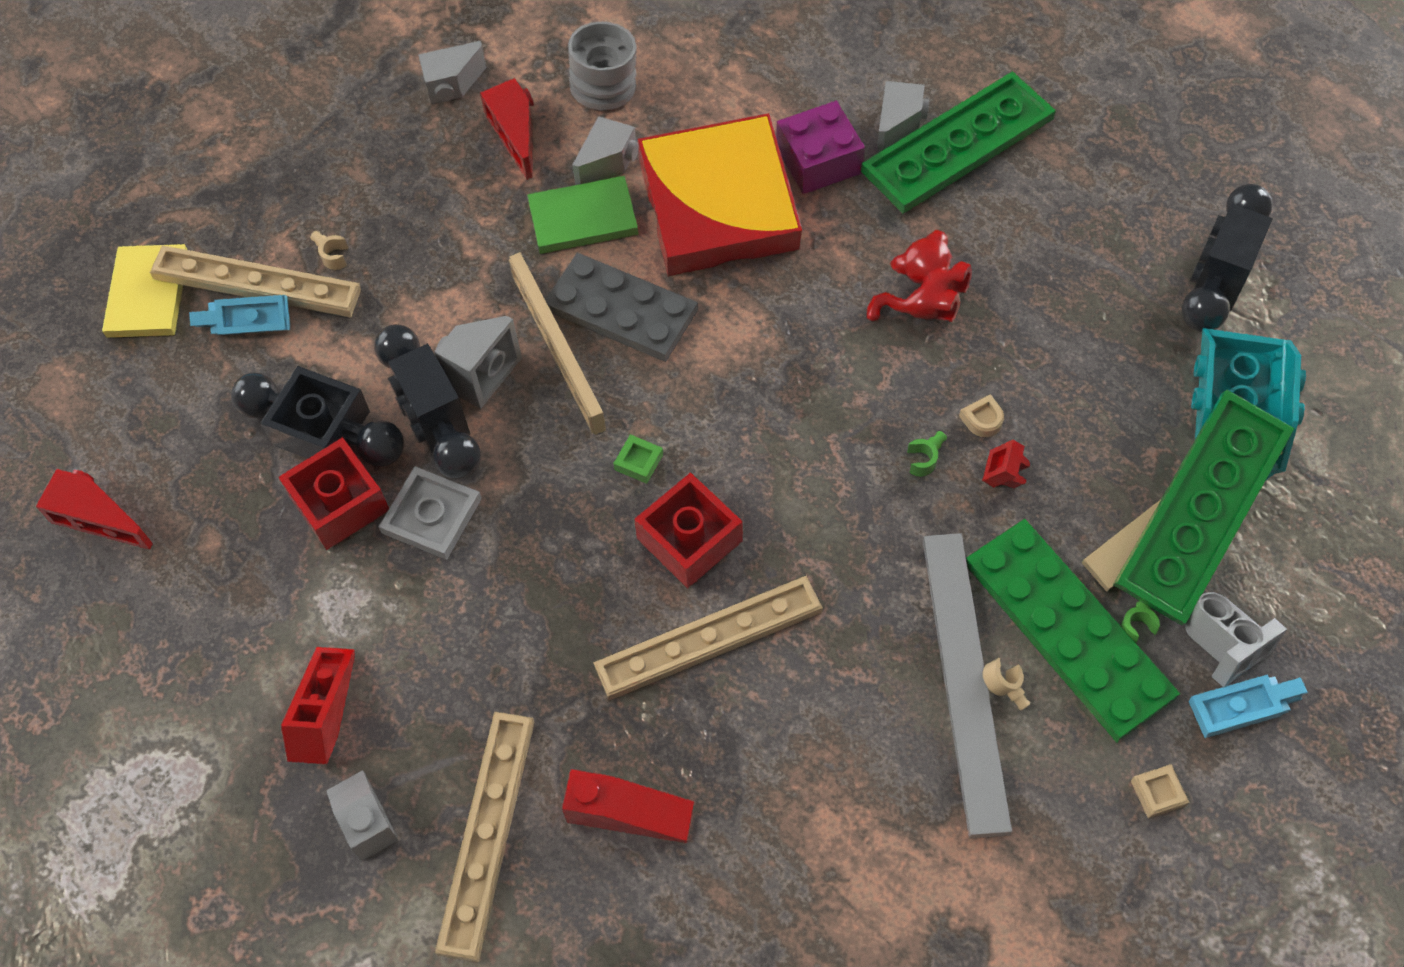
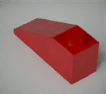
[480,78,534,180]
[36,469,153,550]
[281,647,355,764]
[562,769,694,843]

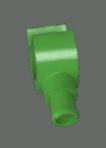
[907,431,947,477]
[1121,601,1160,643]

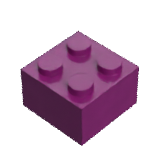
[776,100,865,194]

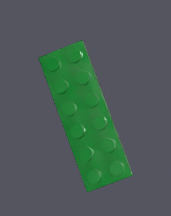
[861,71,1056,214]
[1113,389,1295,625]
[966,519,1180,743]

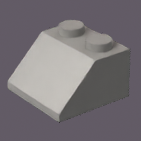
[434,316,522,409]

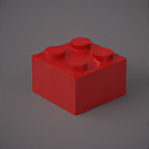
[278,437,389,550]
[634,472,743,589]

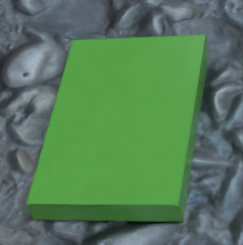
[527,176,639,254]

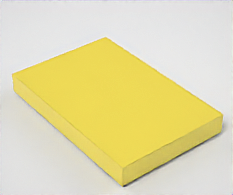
[102,244,187,338]

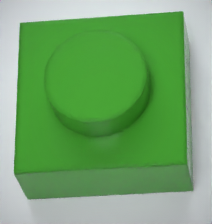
[613,434,663,484]

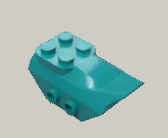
[1191,328,1306,480]

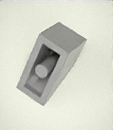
[418,41,487,104]
[877,81,929,153]
[572,116,638,185]
[326,770,399,861]

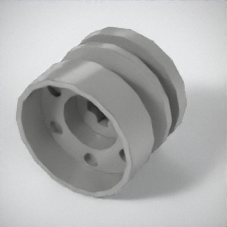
[568,21,636,110]

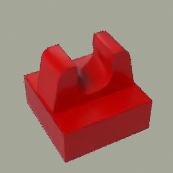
[982,439,1030,488]

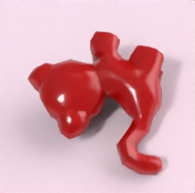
[866,229,972,322]

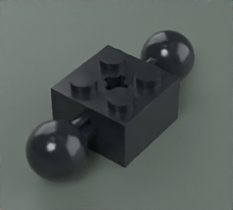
[1181,184,1273,332]
[374,324,481,479]
[231,366,404,467]

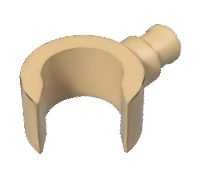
[311,231,348,270]
[983,658,1030,710]

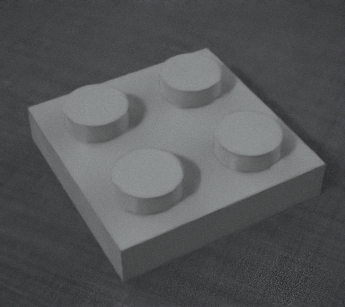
[379,466,482,560]

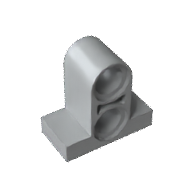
[1185,592,1287,687]

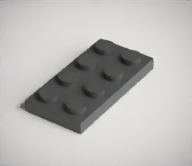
[545,252,698,362]

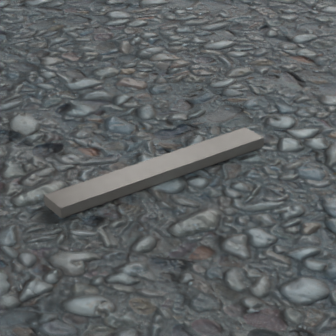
[923,533,1012,839]

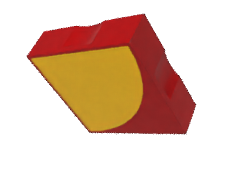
[638,113,802,276]

